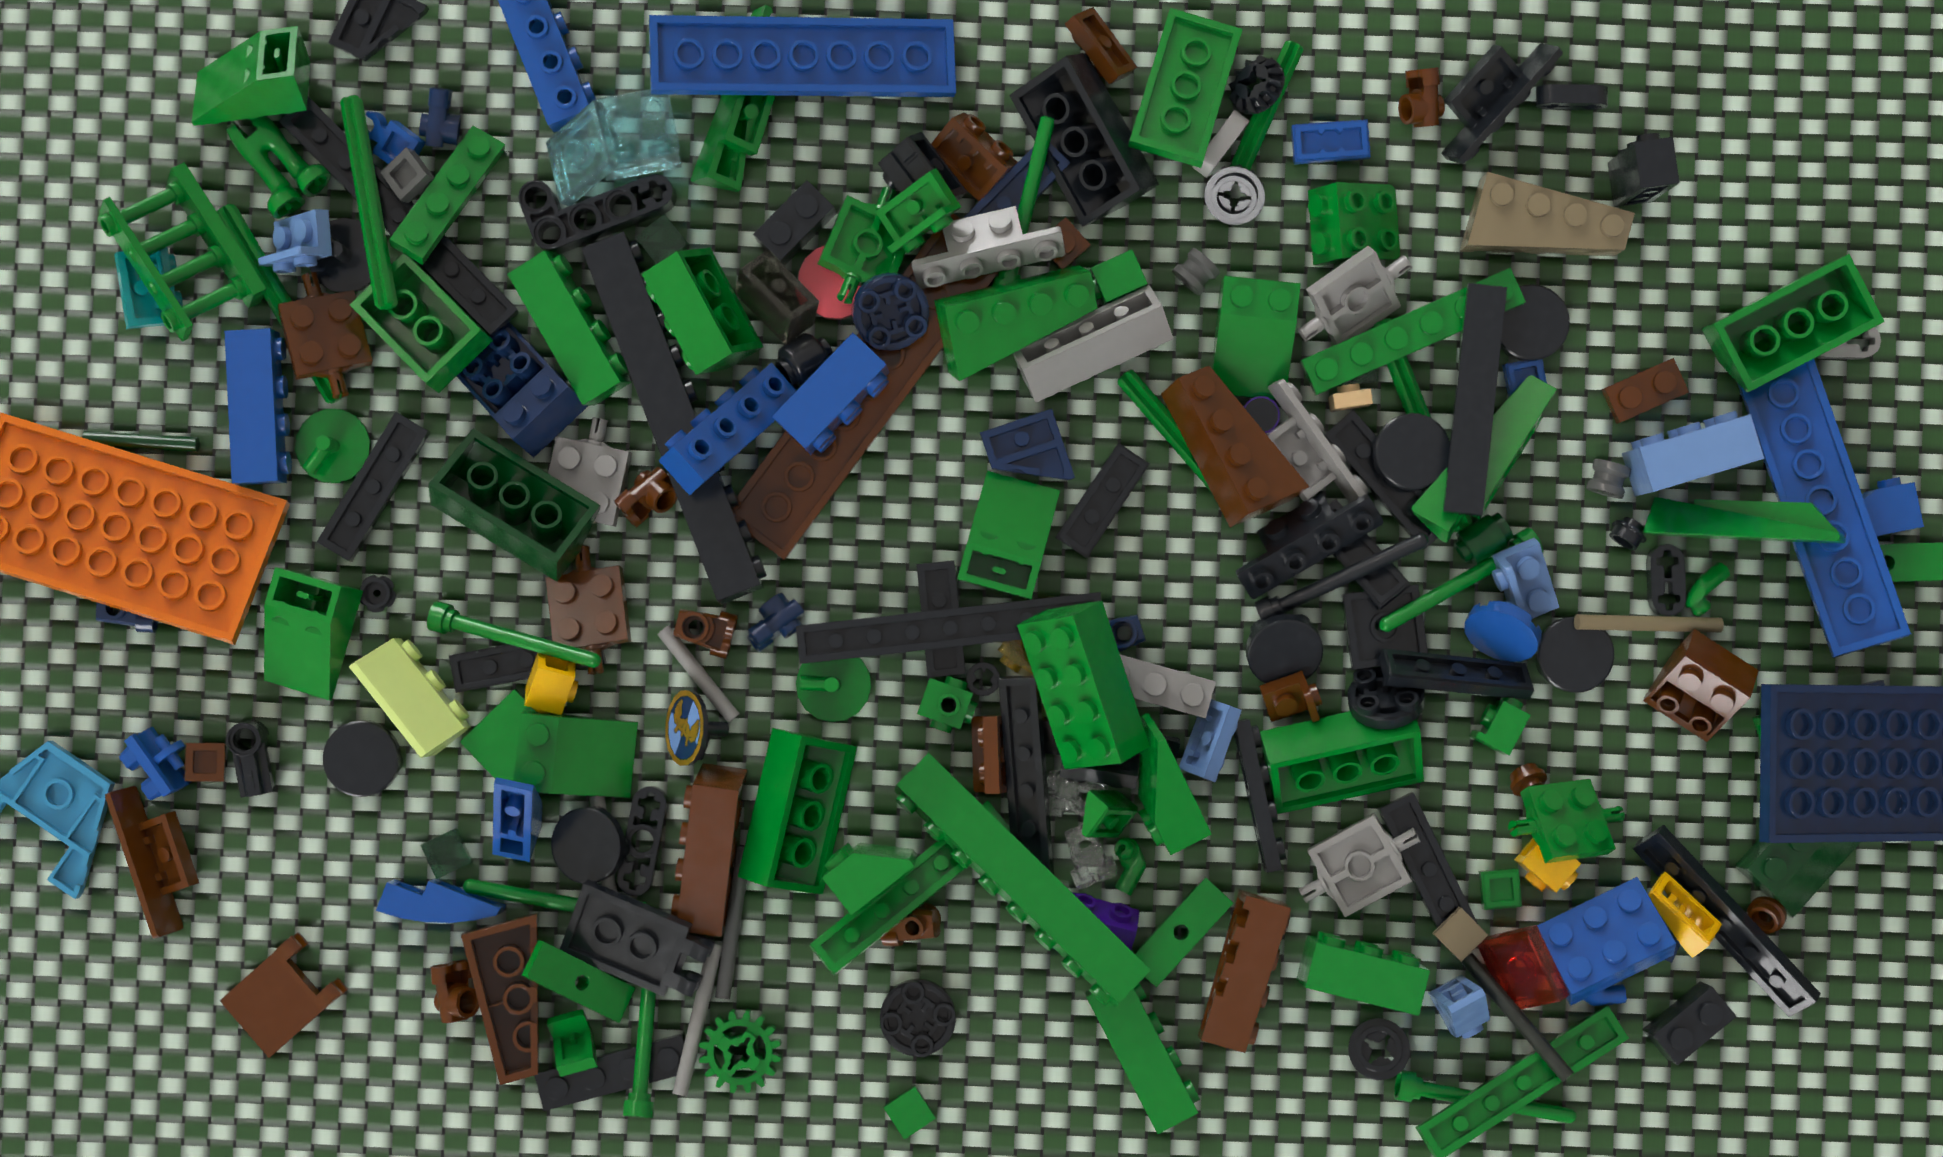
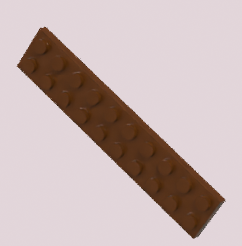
[734,213,999,560]

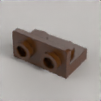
[931,112,1018,201]
[971,715,1007,794]

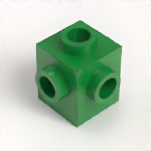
[917,676,978,734]

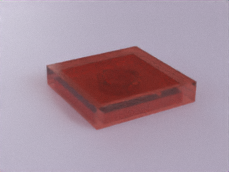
[1477,925,1569,1009]

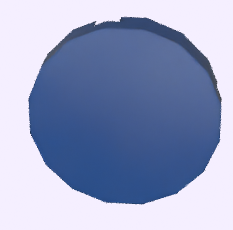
[1465,601,1542,662]

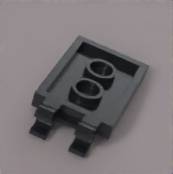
[560,880,716,997]

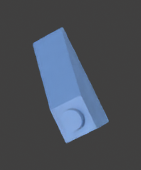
[1428,975,1490,1039]

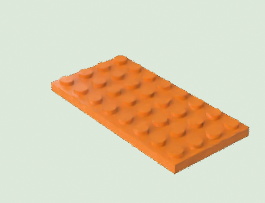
[0,412,290,645]

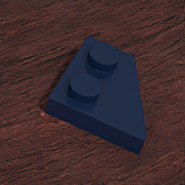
[980,409,1075,480]

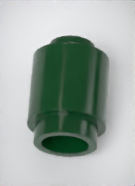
[1454,512,1514,565]

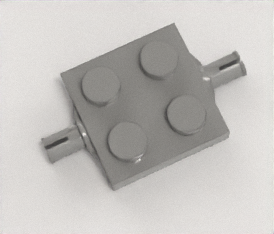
[1297,246,1412,345]
[548,417,632,527]
[1299,813,1421,917]

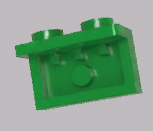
[876,168,961,254]

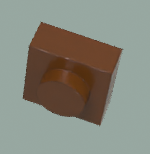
[1052,217,1091,269]
[185,743,226,782]

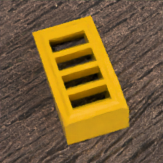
[1648,872,1722,958]

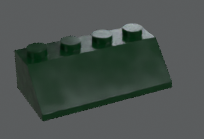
[428,428,600,582]
[1734,839,1861,918]

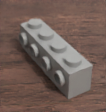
[1013,285,1174,402]

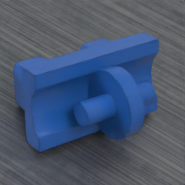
[119,727,191,800]

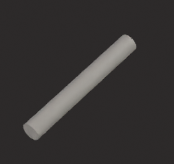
[657,625,740,723]

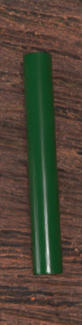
[82,431,200,452]

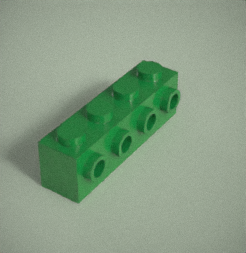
[507,250,632,406]
[1085,983,1200,1134]

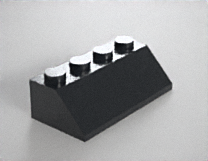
[1009,53,1159,227]

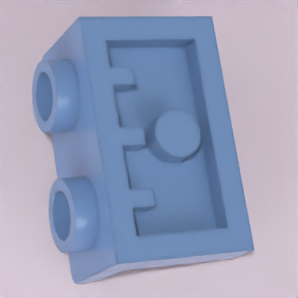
[258,209,332,273]
[1492,538,1559,619]
[1179,699,1242,782]

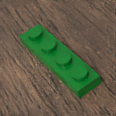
[389,125,505,265]

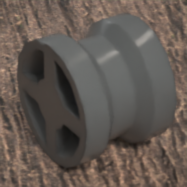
[1172,248,1220,296]
[1586,459,1631,499]

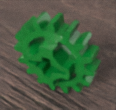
[699,1009,782,1093]

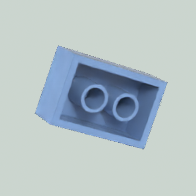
[1622,411,1764,496]

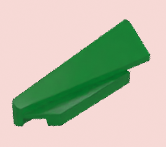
[690,5,775,192]
[1412,375,1557,543]
[1644,497,1846,544]

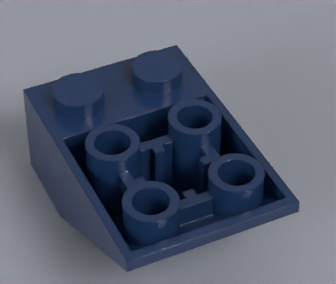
[457,322,588,458]

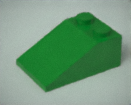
[1212,276,1301,401]
[513,710,638,798]
[1138,712,1212,855]

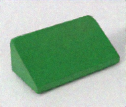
[1082,789,1138,838]

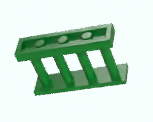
[98,162,267,342]

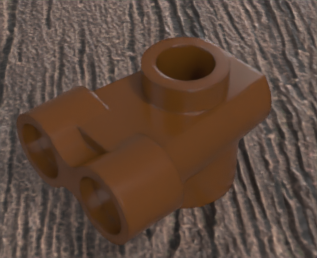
[1398,67,1445,128]
[614,466,677,528]
[673,609,738,659]
[881,903,941,946]
[430,960,479,1023]

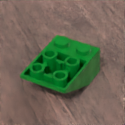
[192,26,311,126]
[957,471,1060,600]
[264,567,363,701]

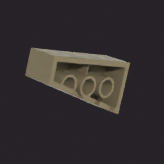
[1459,172,1635,256]

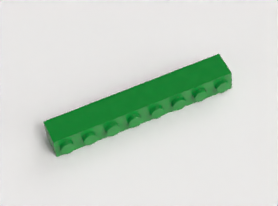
[894,753,1151,1007]

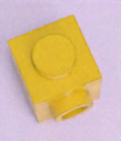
[524,653,578,715]
[1514,838,1581,893]

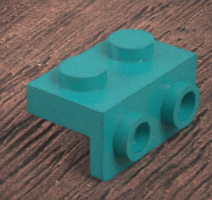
[114,248,183,329]

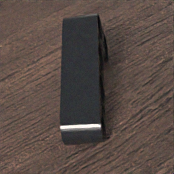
[518,174,677,254]

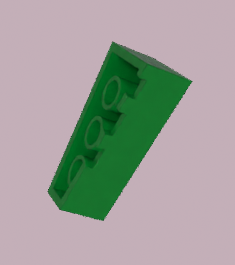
[934,265,1098,381]

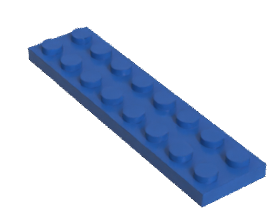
[649,15,956,97]
[1737,359,1911,659]

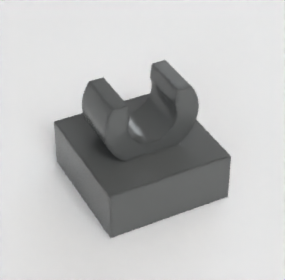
[380,147,434,203]

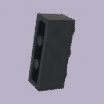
[1607,133,1680,207]

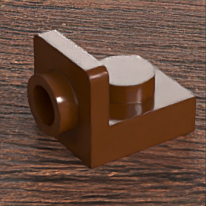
[1259,671,1322,722]

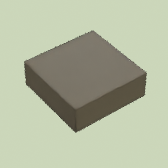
[1432,907,1488,962]

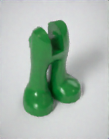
[226,116,331,219]

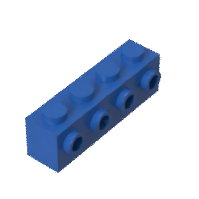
[498,0,598,132]
[224,328,292,486]
[658,363,797,495]

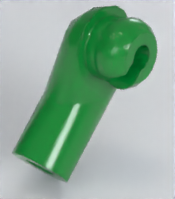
[1685,562,1730,617]
[1114,838,1146,896]

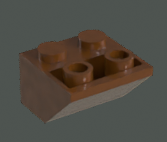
[1643,629,1759,742]

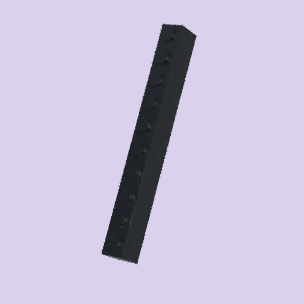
[581,232,767,604]

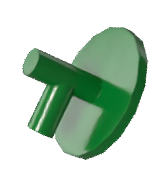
[295,409,371,483]
[796,657,871,722]

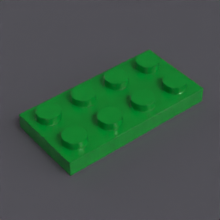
[1128,8,1243,168]

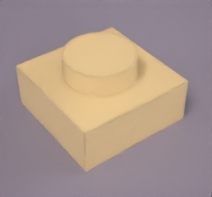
[1328,383,1373,412]

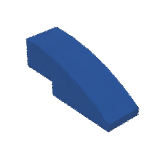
[376,878,506,923]

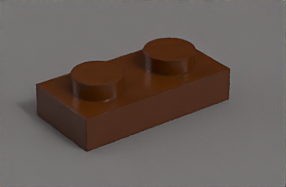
[1065,7,1137,85]
[1601,358,1689,424]

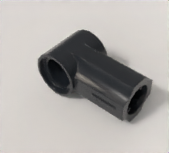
[226,720,276,798]

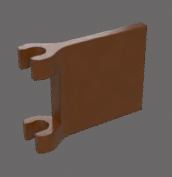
[220,932,348,1058]

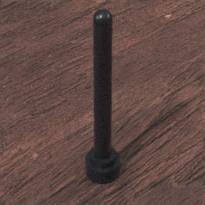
[1255,533,1429,620]

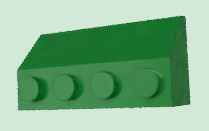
[1702,254,1885,392]
[1260,711,1424,814]
[738,728,857,895]
[822,843,917,916]

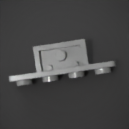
[911,206,1066,289]
[1266,379,1368,503]

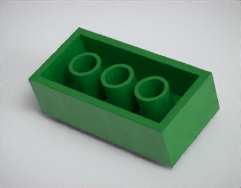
[1017,601,1150,769]

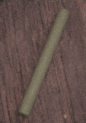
[1574,614,1724,633]

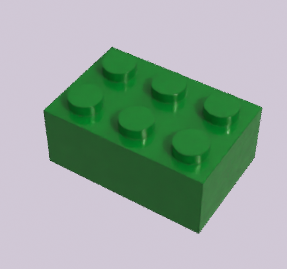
[642,248,764,375]
[350,253,493,393]
[1297,931,1430,1016]

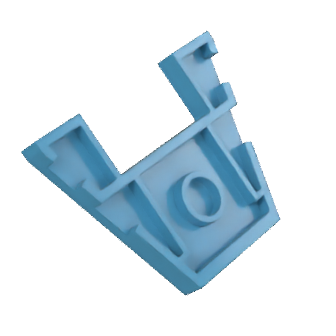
[0,741,115,899]

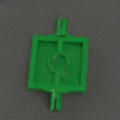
[817,187,906,304]
[1508,779,1625,863]

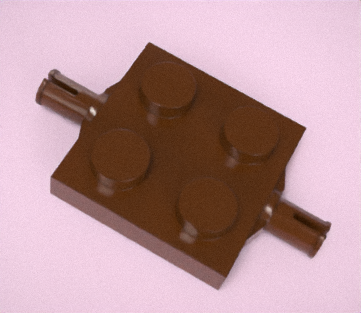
[278,272,373,399]
[545,546,631,675]

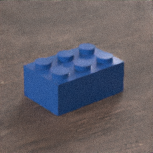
[772,332,890,455]
[1533,877,1676,1006]

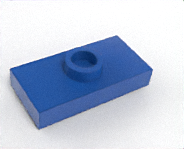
[1291,119,1371,165]

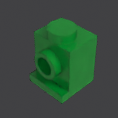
[1469,697,1531,756]

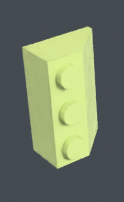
[349,638,471,758]

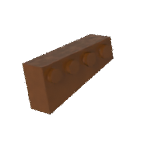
[1161,365,1309,528]
[671,763,748,937]
[1198,889,1291,1053]
[461,912,539,1085]

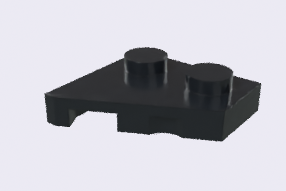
[328,0,429,62]

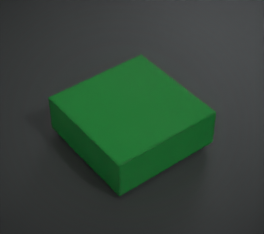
[1478,868,1522,910]
[883,1085,936,1140]

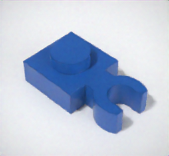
[365,111,426,164]

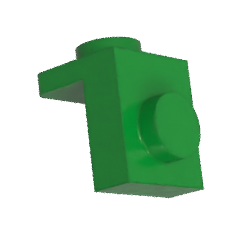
[547,1009,598,1077]

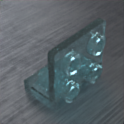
[593,89,683,181]

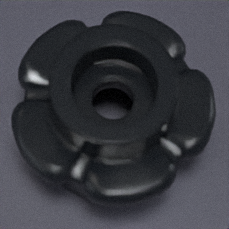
[1609,517,1647,551]
[359,575,396,612]

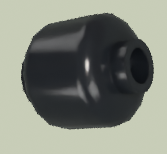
[775,333,833,388]

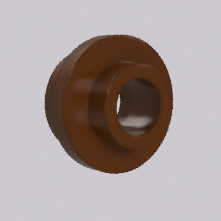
[1509,763,1547,796]
[1747,896,1787,934]

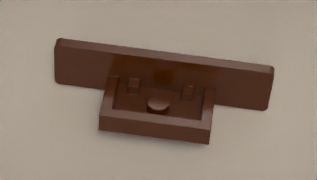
[105,786,199,939]

